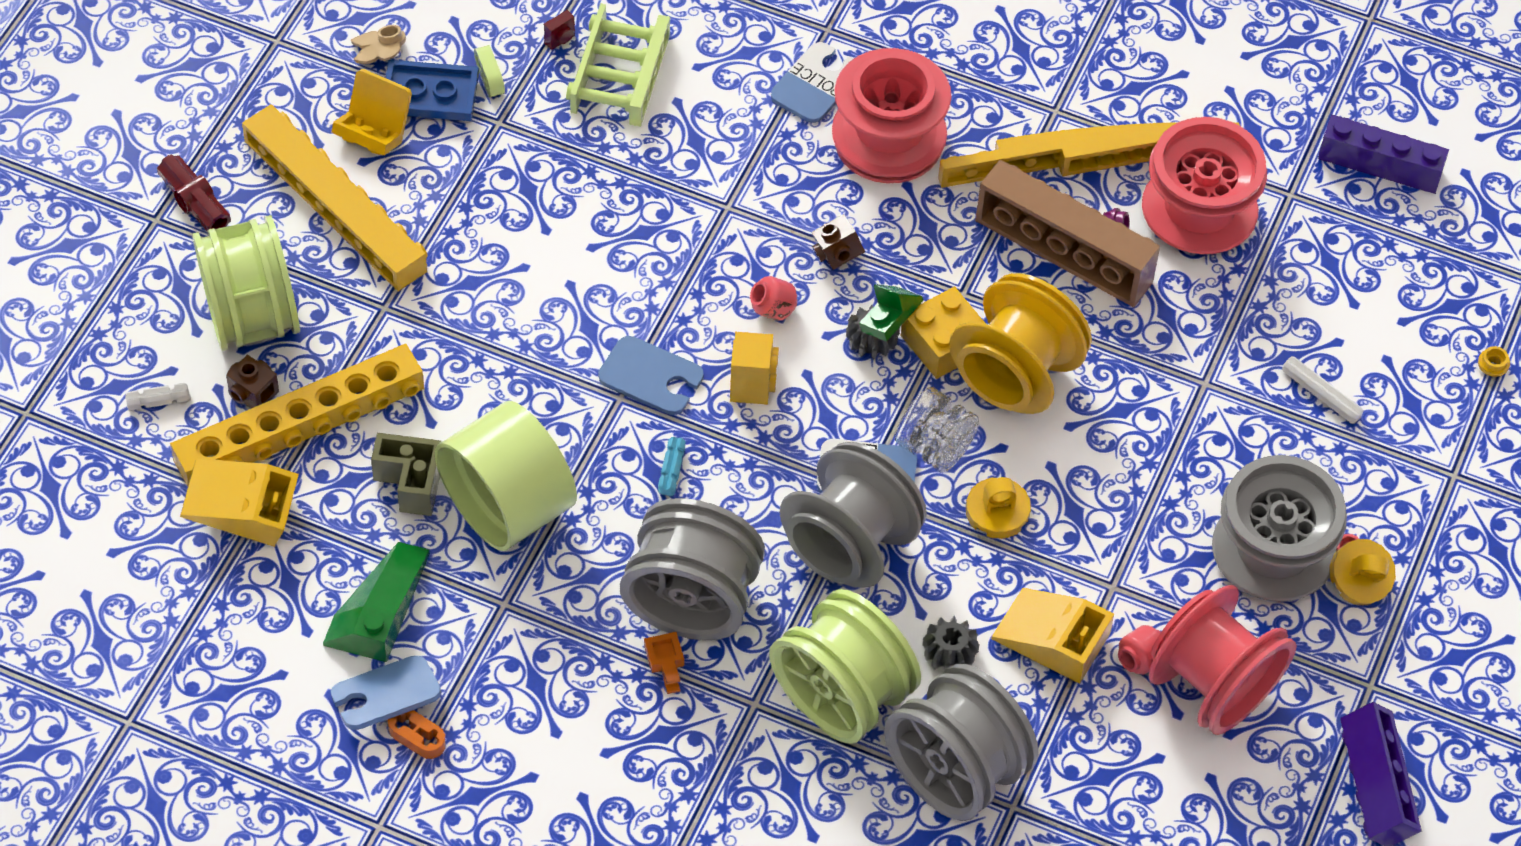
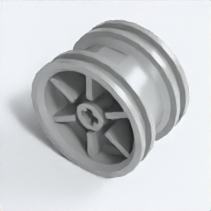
[884,664,1039,821]

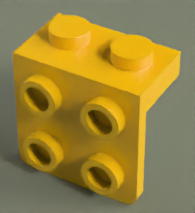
[331,69,412,156]

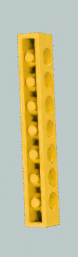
[170,343,425,487]

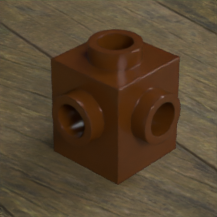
[811,214,865,270]
[226,354,279,408]

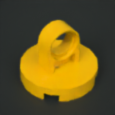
[966,477,1031,539]
[1329,539,1396,605]

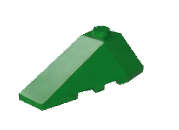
[323,542,430,662]

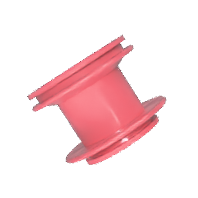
[832,48,952,183]
[1142,117,1267,254]
[1149,585,1297,735]

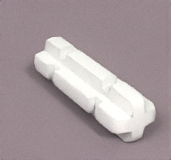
[125,383,190,411]

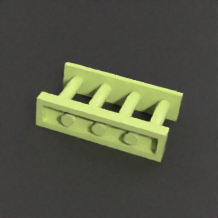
[566,3,670,127]

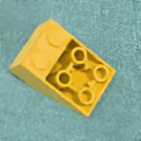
[180,459,299,547]
[991,588,1114,684]

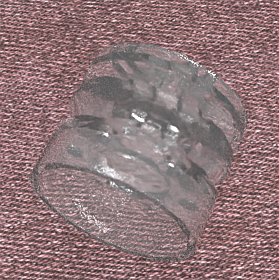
[895,387,980,473]

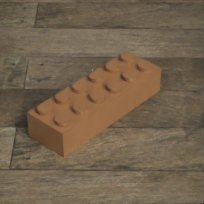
[975,160,1160,307]

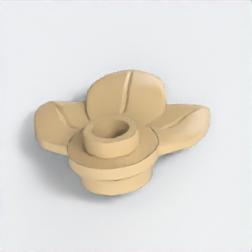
[351,25,406,64]

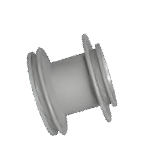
[779,442,927,588]
[1212,455,1347,602]

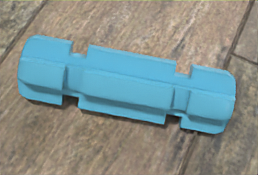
[658,437,686,496]

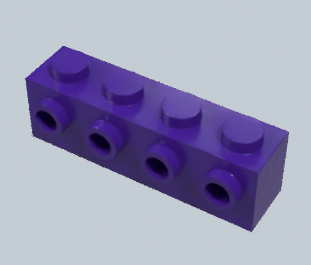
[1318,114,1450,194]
[1340,702,1422,846]

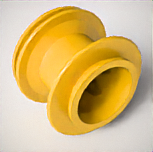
[949,273,1092,414]

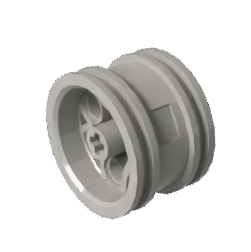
[619,498,765,640]

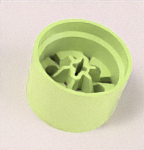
[435,401,577,551]

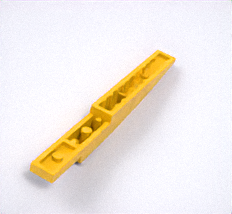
[938,122,1240,188]

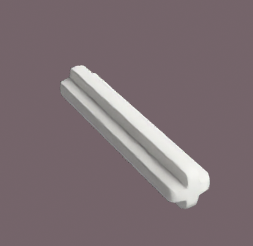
[1282,356,1364,424]

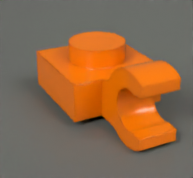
[644,632,684,694]

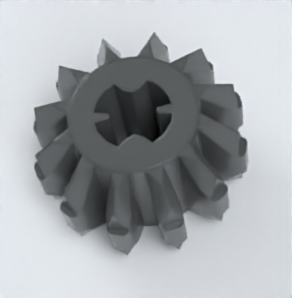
[846,305,900,360]
[922,615,980,670]

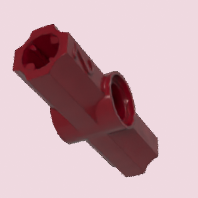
[157,154,231,232]

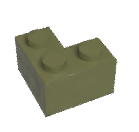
[371,432,442,516]

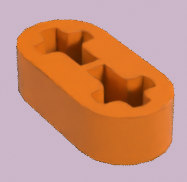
[387,710,446,759]

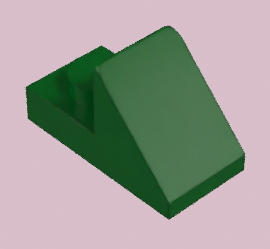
[859,284,923,342]

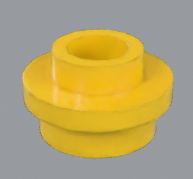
[1478,346,1510,377]

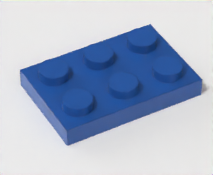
[385,60,479,121]

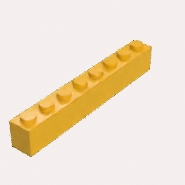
[242,104,428,292]

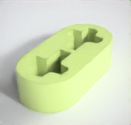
[474,45,505,97]

